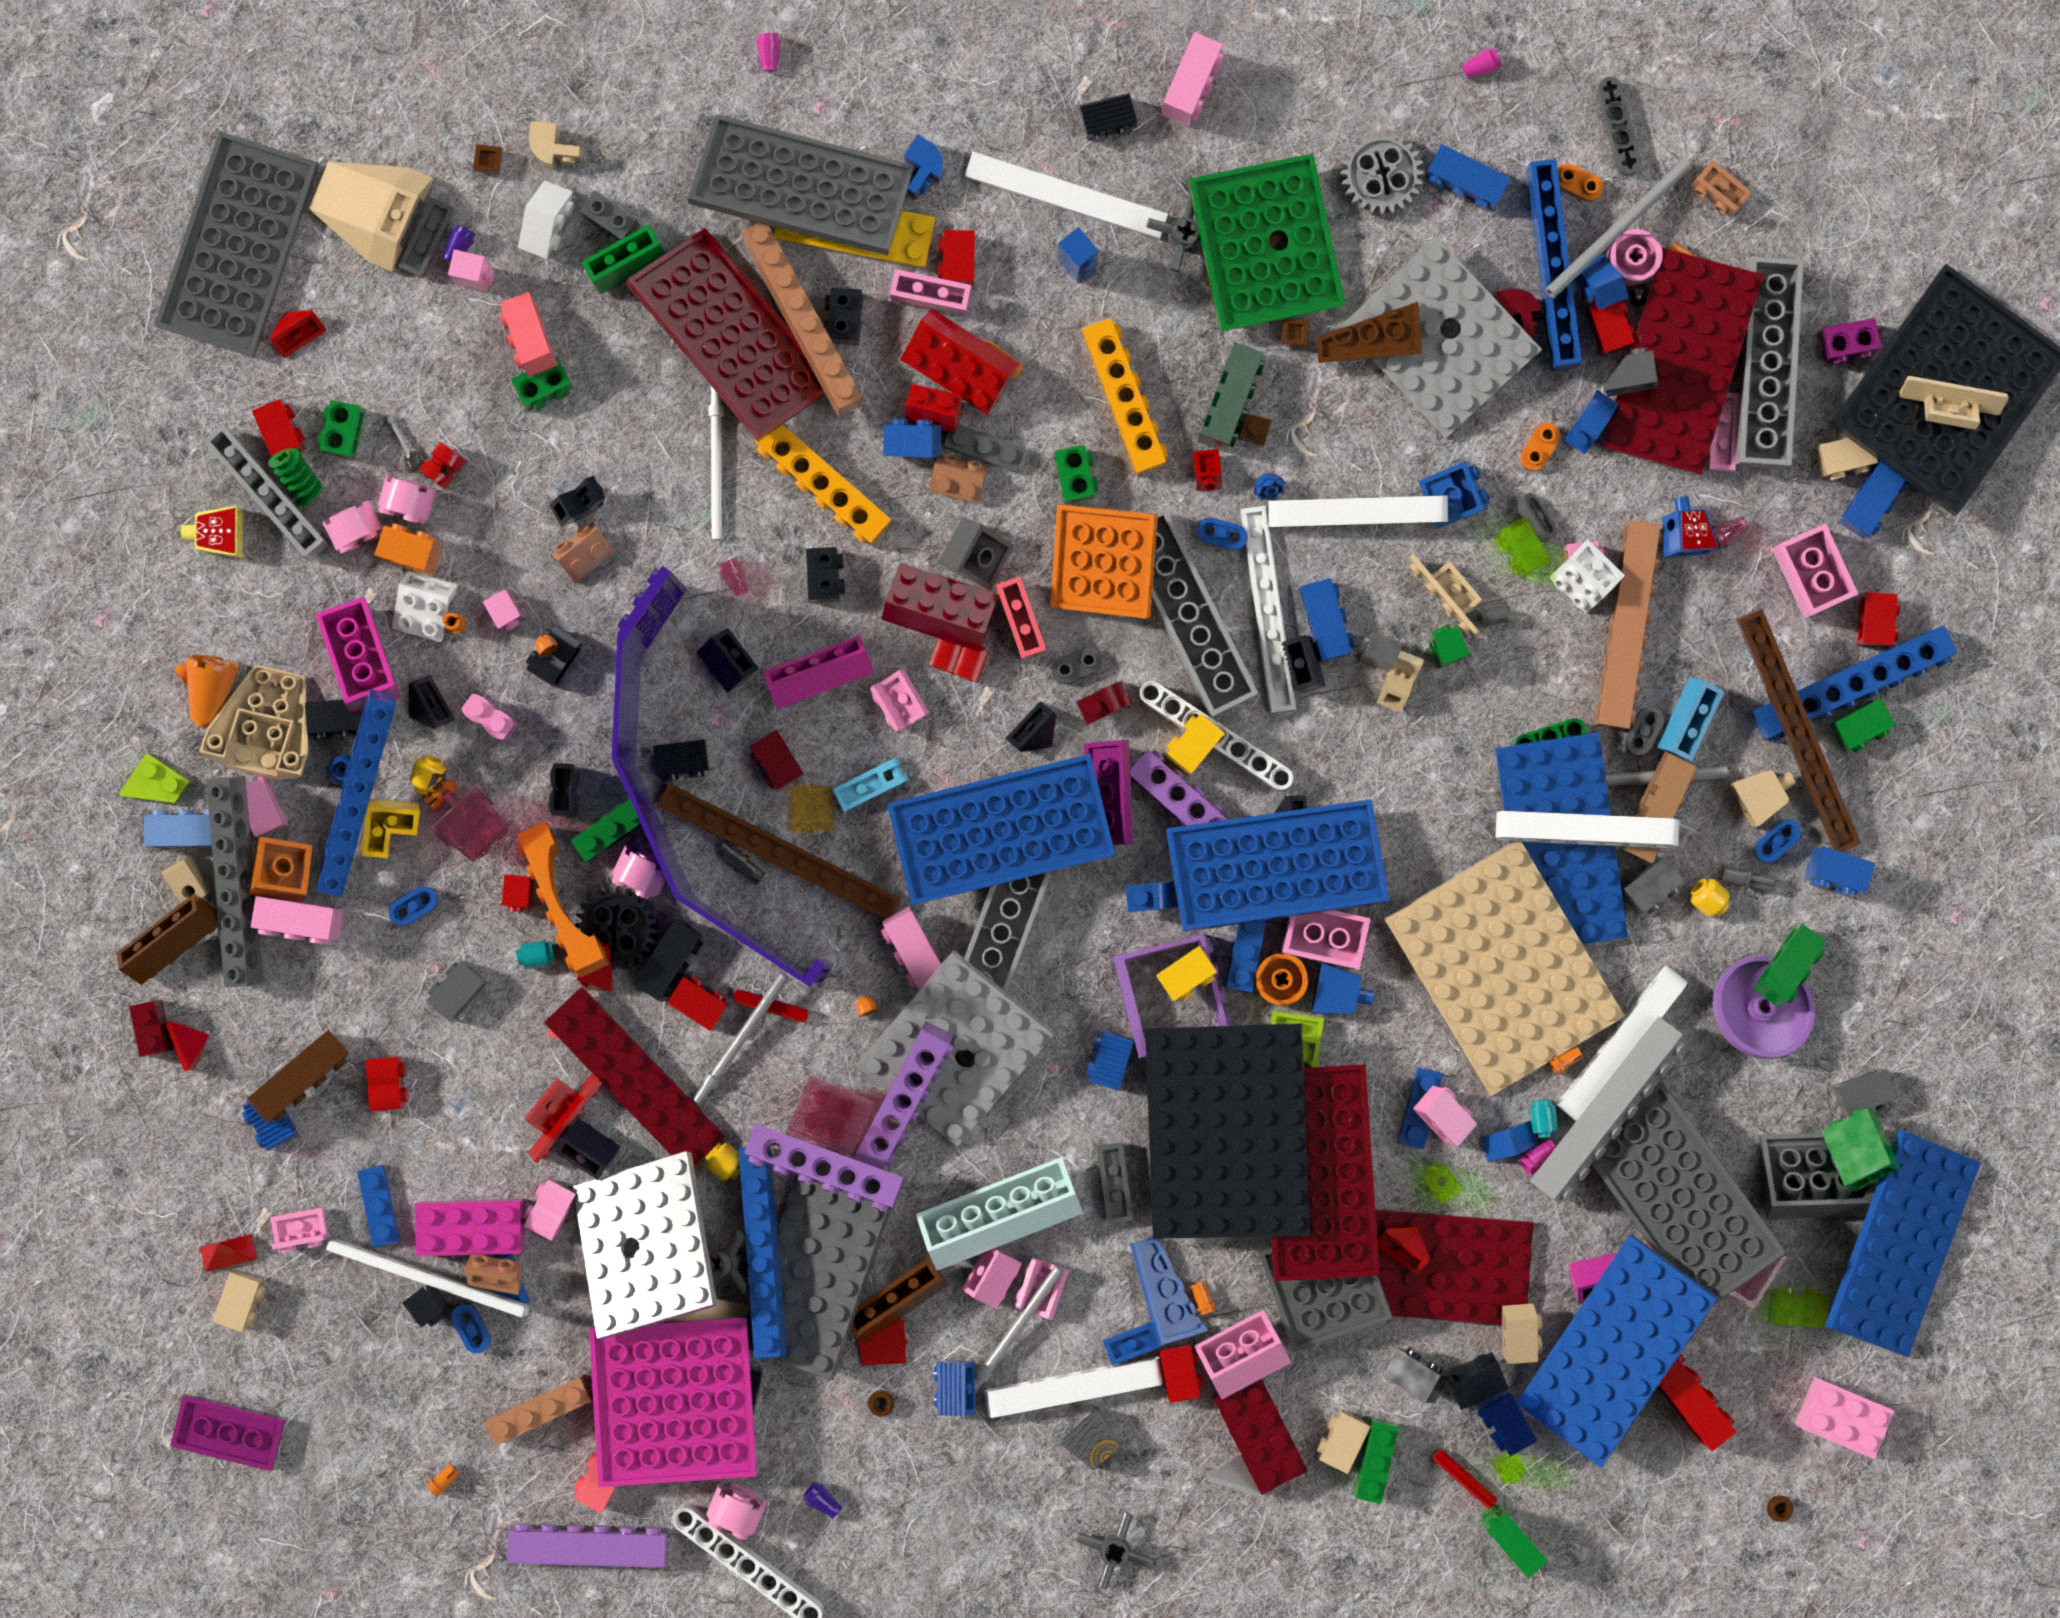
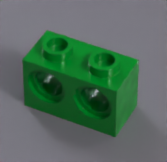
[511,356,574,411]
[317,400,366,460]
[1054,445,1099,504]
[1427,624,1470,669]

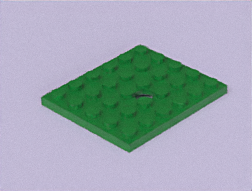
[1187,153,1346,333]

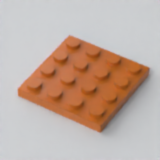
[1050,504,1158,619]

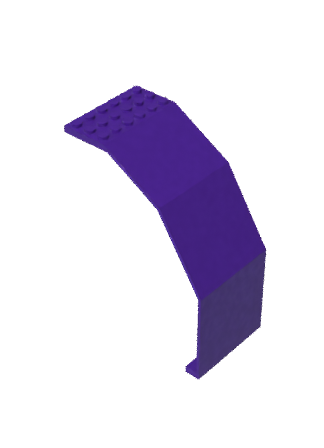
[611,566,834,987]

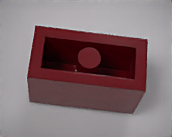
[749,730,805,791]
[129,1000,173,1057]

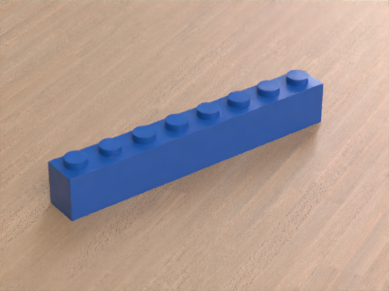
[1526,159,1582,371]
[739,1147,787,1359]

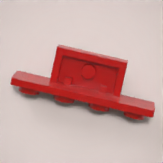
[525,1073,603,1163]

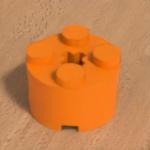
[1254,953,1308,1005]

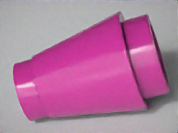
[756,33,781,71]
[1462,48,1502,79]
[1518,1140,1556,1176]

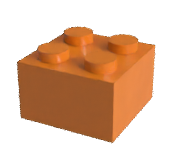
[374,523,443,576]
[248,837,313,902]

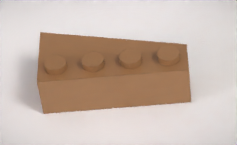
[1621,751,1698,863]

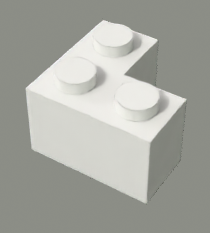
[518,180,574,259]

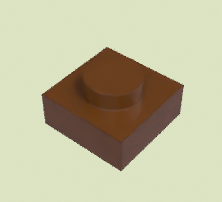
[473,144,503,175]
[1281,318,1309,347]
[1239,413,1271,446]

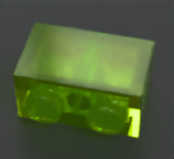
[1494,517,1551,579]
[1768,1286,1828,1328]

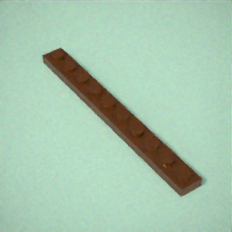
[1736,608,1861,852]
[657,783,901,919]

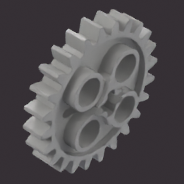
[1340,131,1424,216]

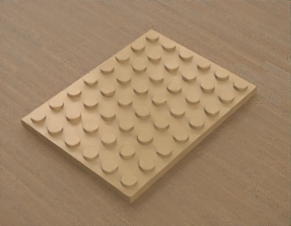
[1384,841,1625,1096]

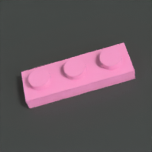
[1707,393,1740,472]

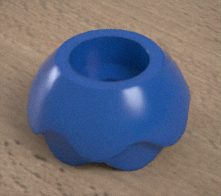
[1254,473,1286,501]
[327,754,351,786]

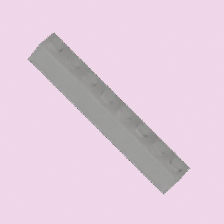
[1530,1016,1688,1205]

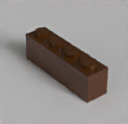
[117,893,219,985]
[246,1029,349,1124]
[850,1258,949,1343]

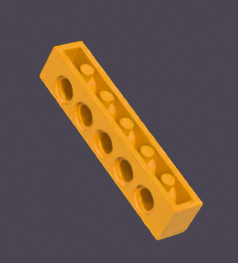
[1082,318,1169,476]
[754,425,892,545]

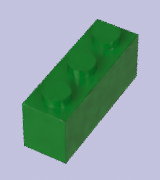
[582,224,666,294]
[570,799,642,863]
[1753,923,1827,1007]
[1353,1417,1399,1504]

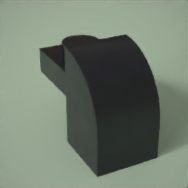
[549,475,606,527]

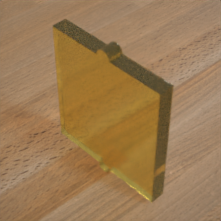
[791,783,834,834]

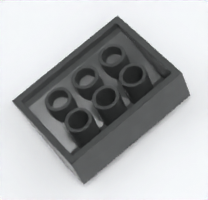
[1760,1133,1875,1219]

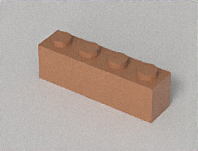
[484,1374,593,1446]

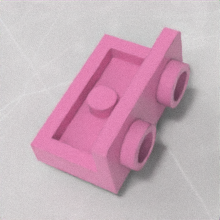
[870,669,929,732]
[270,1207,329,1253]
[1016,1258,1069,1320]

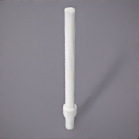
[708,386,724,540]

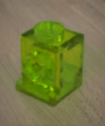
[1421,1162,1463,1204]
[1489,1448,1527,1485]

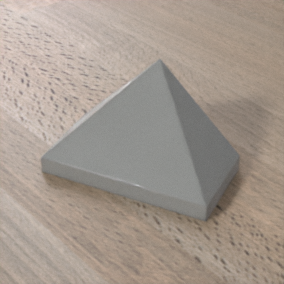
[1207,1455,1260,1496]

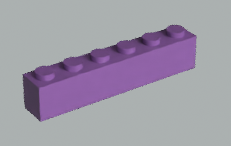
[507,1523,668,1567]

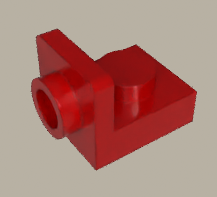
[1193,449,1222,492]

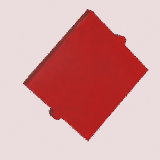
[857,1320,908,1365]

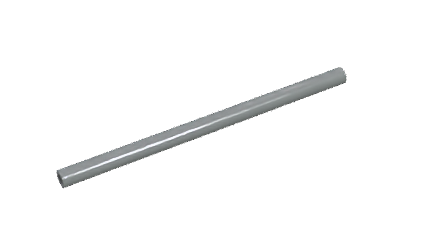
[1494,766,1728,794]

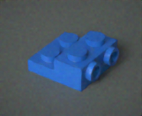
[1418,461,1490,529]

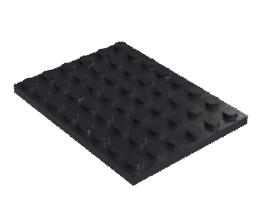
[1829,264,2060,516]
[1145,1023,1311,1239]

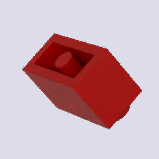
[938,230,975,287]
[1585,300,1636,357]
[905,384,963,433]
[252,398,306,457]
[1857,592,1901,648]
[667,975,729,1031]
[1159,1343,1204,1403]

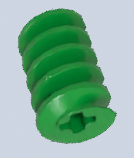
[268,448,323,506]

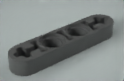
[1597,77,1641,176]

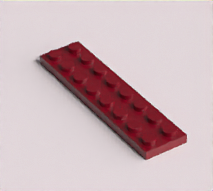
[544,986,726,1166]

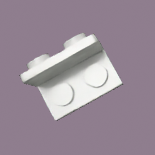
[1549,539,1625,613]
[392,571,458,642]

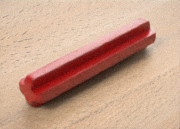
[733,989,809,1023]
[1432,1449,1498,1509]

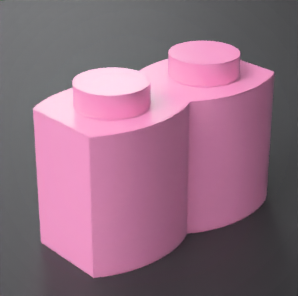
[461,694,518,741]
[523,1179,577,1241]

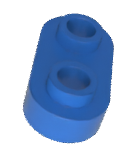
[1197,517,1248,550]
[1754,819,1801,863]
[389,886,439,926]
[451,1303,491,1354]

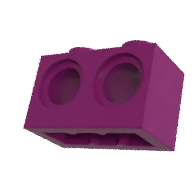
[1818,318,1881,365]

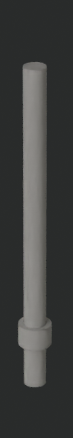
[693,972,789,1105]
[974,1266,1064,1394]

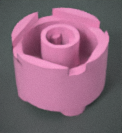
[1606,229,1663,287]
[378,475,437,524]
[322,501,383,554]
[612,845,666,899]
[706,1482,767,1540]

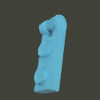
[833,757,909,812]

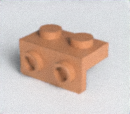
[1691,160,1752,218]
[928,453,988,504]
[552,522,616,583]
[464,1254,522,1295]

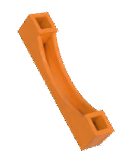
[517,821,610,977]

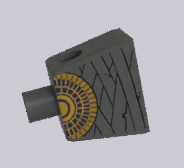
[1061,1407,1123,1474]

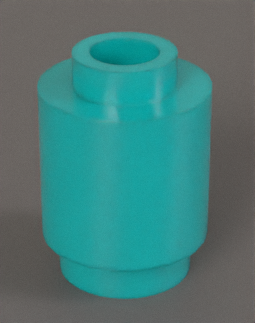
[516,940,556,970]
[1529,1099,1559,1138]

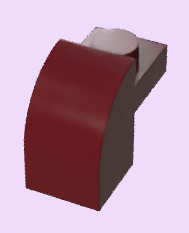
[1493,289,1541,339]
[1076,681,1134,725]

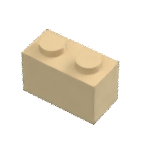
[1814,438,1878,481]
[212,1270,266,1332]
[1502,1304,1542,1364]
[1316,1409,1371,1474]

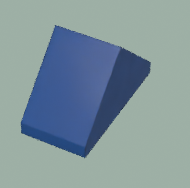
[1480,1121,1538,1162]

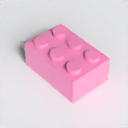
[1161,32,1225,127]
[1772,523,1858,618]
[251,896,344,944]
[1281,910,1371,969]
[1194,1310,1291,1399]
[1795,1376,1894,1459]

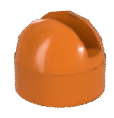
[535,634,558,657]
[173,663,188,685]
[856,996,878,1017]

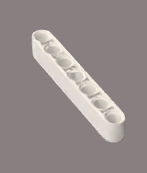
[1268,496,1448,527]
[1139,681,1293,791]
[1495,811,1679,848]
[1557,965,1688,1121]
[983,1357,1165,1418]
[673,1504,824,1618]

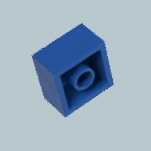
[1804,847,1875,897]

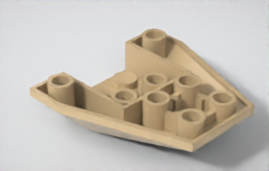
[309,161,434,272]
[199,665,309,781]

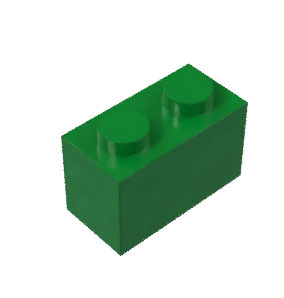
[1829,698,1896,753]

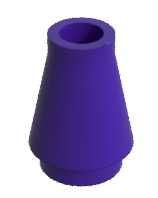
[442,224,476,262]
[802,1482,842,1519]

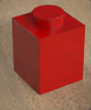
[501,874,534,912]

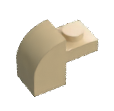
[529,121,583,170]
[1377,650,1424,712]

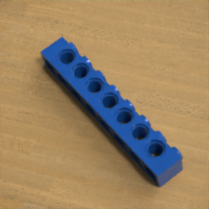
[1751,625,1957,741]
[316,689,396,897]

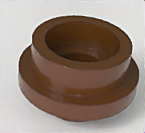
[868,1390,894,1417]
[1766,1495,1793,1522]

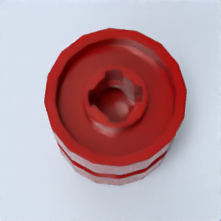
[418,441,467,490]

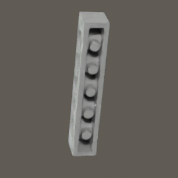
[203,424,330,561]

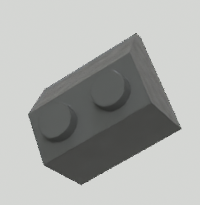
[1604,348,1659,397]
[939,517,1014,591]

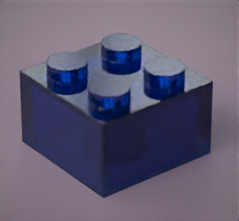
[1477,1391,1537,1456]

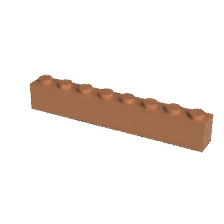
[743,223,862,418]
[1594,520,1663,730]

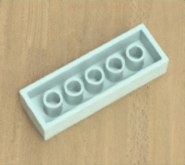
[916,1157,1083,1271]

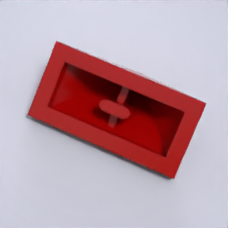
[269,310,327,359]
[577,943,614,992]
[165,1021,210,1071]
[1377,1227,1430,1275]
[200,1234,257,1272]

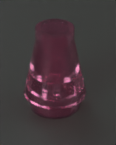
[1712,516,1748,549]
[718,557,749,597]

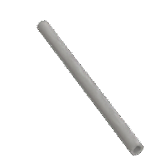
[1545,159,1692,298]

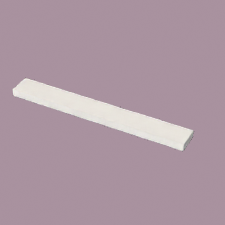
[965,152,1168,240]
[1240,506,1296,713]
[326,1239,530,1317]

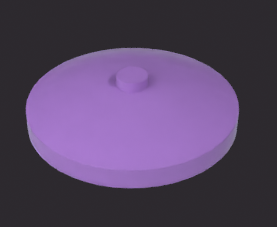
[1713,956,1815,1059]

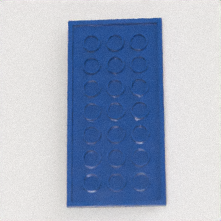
[1495,732,1628,944]
[887,754,1115,905]
[1166,799,1390,932]
[1825,1129,1981,1357]
[1516,1234,1719,1468]

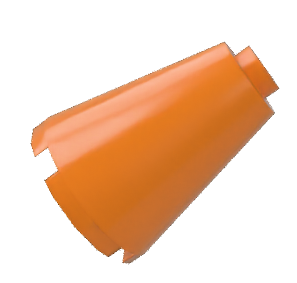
[186,654,240,728]

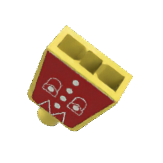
[181,506,243,558]

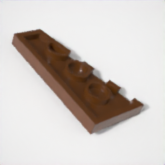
[1316,301,1422,363]

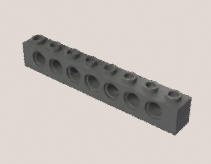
[206,776,264,987]

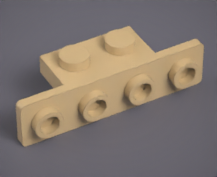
[1900,376,2008,430]
[1408,554,1482,640]

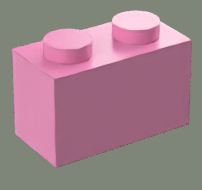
[448,250,495,292]
[246,777,288,838]
[1413,1086,1477,1147]
[962,1248,1022,1309]

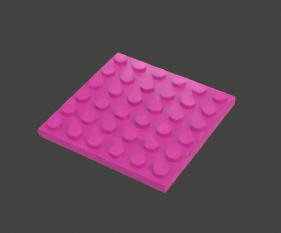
[589,1317,757,1487]

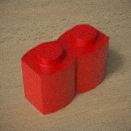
[929,639,989,684]
[366,1056,409,1112]

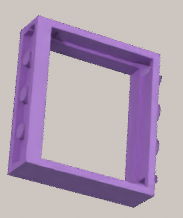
[1113,934,1232,1058]

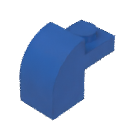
[904,134,943,199]
[1563,390,1618,454]
[1126,882,1178,912]

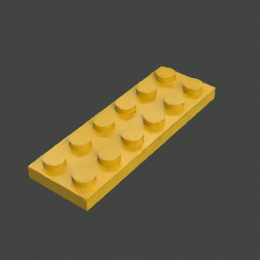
[774,211,935,269]

